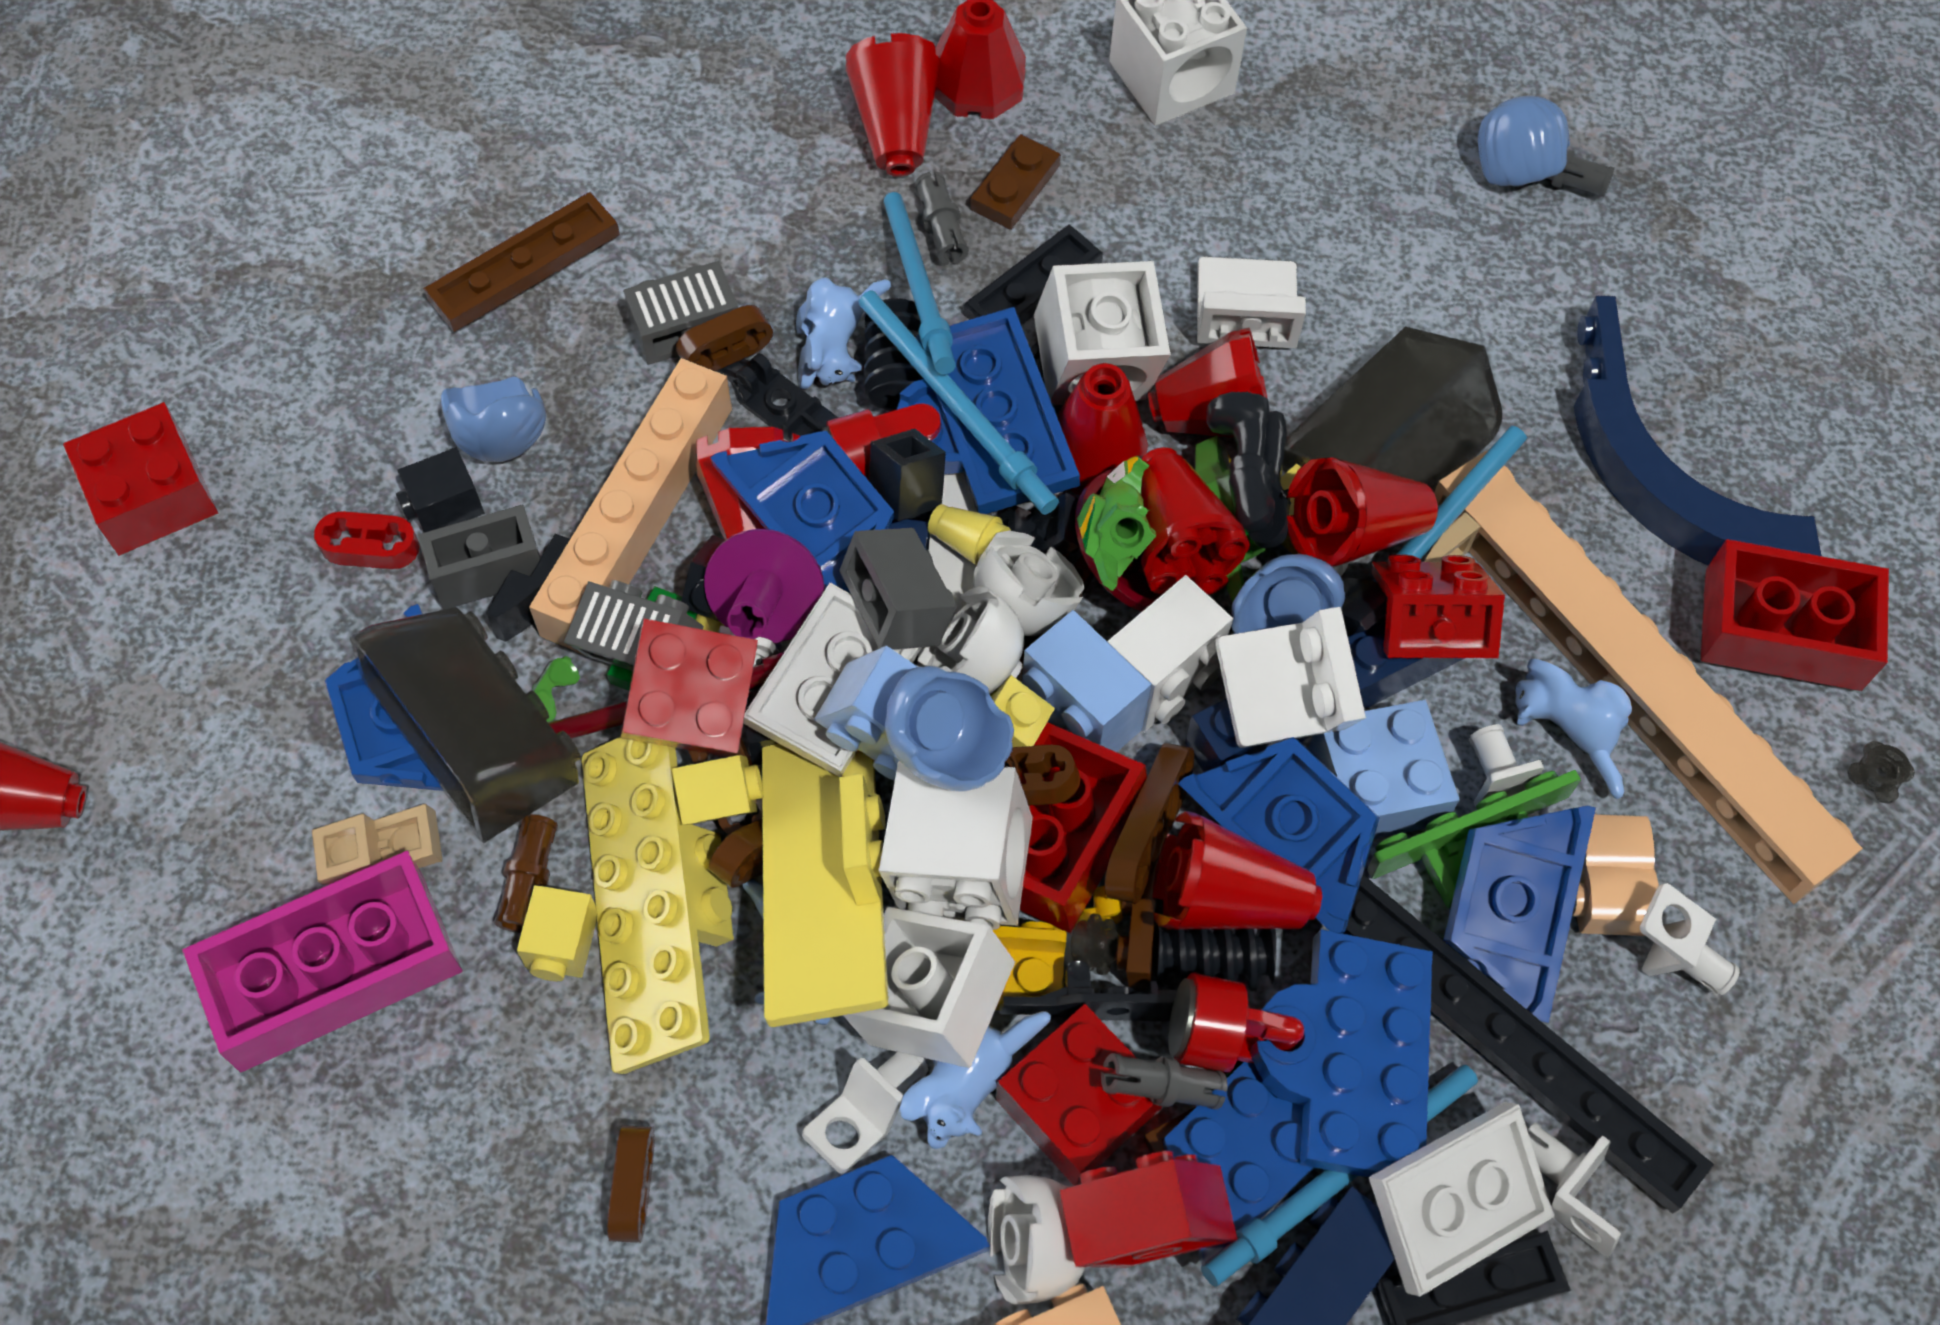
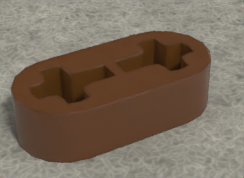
[676,305,773,371]
[708,818,763,888]
[607,1125,655,1243]

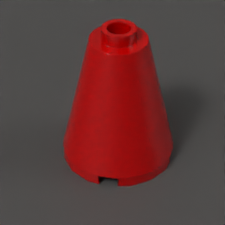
[846,33,940,177]
[1287,457,1438,567]
[0,742,87,831]
[1153,811,1322,929]

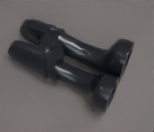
[1206,392,1291,548]

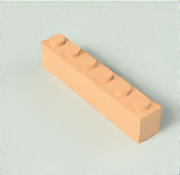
[529,358,732,656]

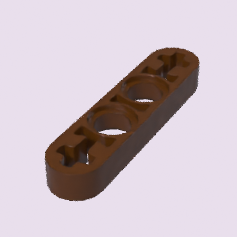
[1105,743,1194,904]

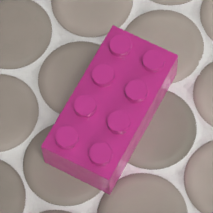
[182,850,463,1073]

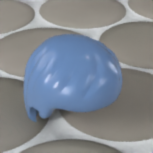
[1478,96,1570,186]
[441,377,546,462]
[1231,554,1345,634]
[885,666,1014,792]

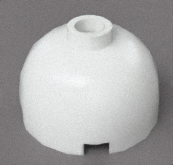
[973,530,1084,637]
[918,586,1024,694]
[988,1175,1085,1305]

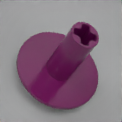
[704,529,825,643]

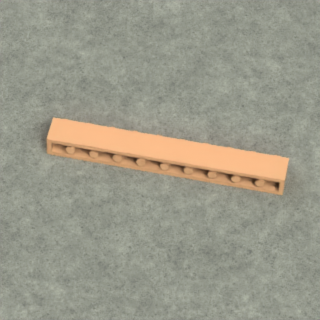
[1434,451,1863,904]

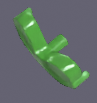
[522,656,580,724]

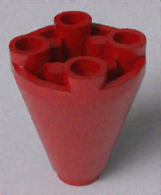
[1057,363,1148,495]
[1140,447,1250,594]

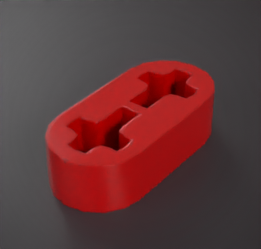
[314,511,419,569]

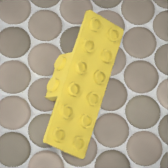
[582,737,734,1074]
[762,744,889,1027]

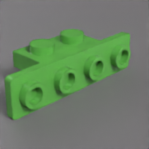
[1367,770,1581,909]

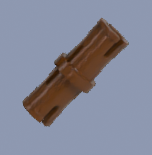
[494,814,558,933]

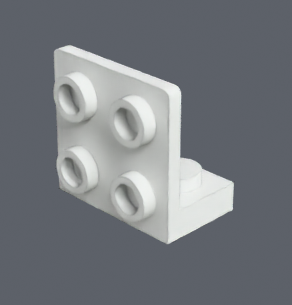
[1197,257,1306,348]
[1215,607,1366,748]

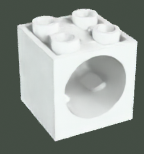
[1109,0,1247,126]
[1034,261,1171,405]
[879,761,1033,930]

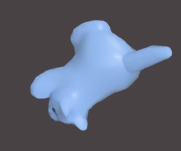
[796,277,891,389]
[1515,658,1632,800]
[900,1011,1051,1149]

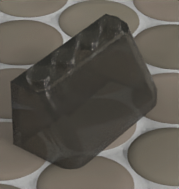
[1282,326,1503,492]
[350,607,581,844]

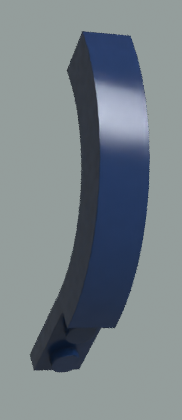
[1573,296,1822,566]

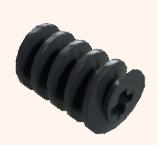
[864,298,924,411]
[1154,923,1277,992]

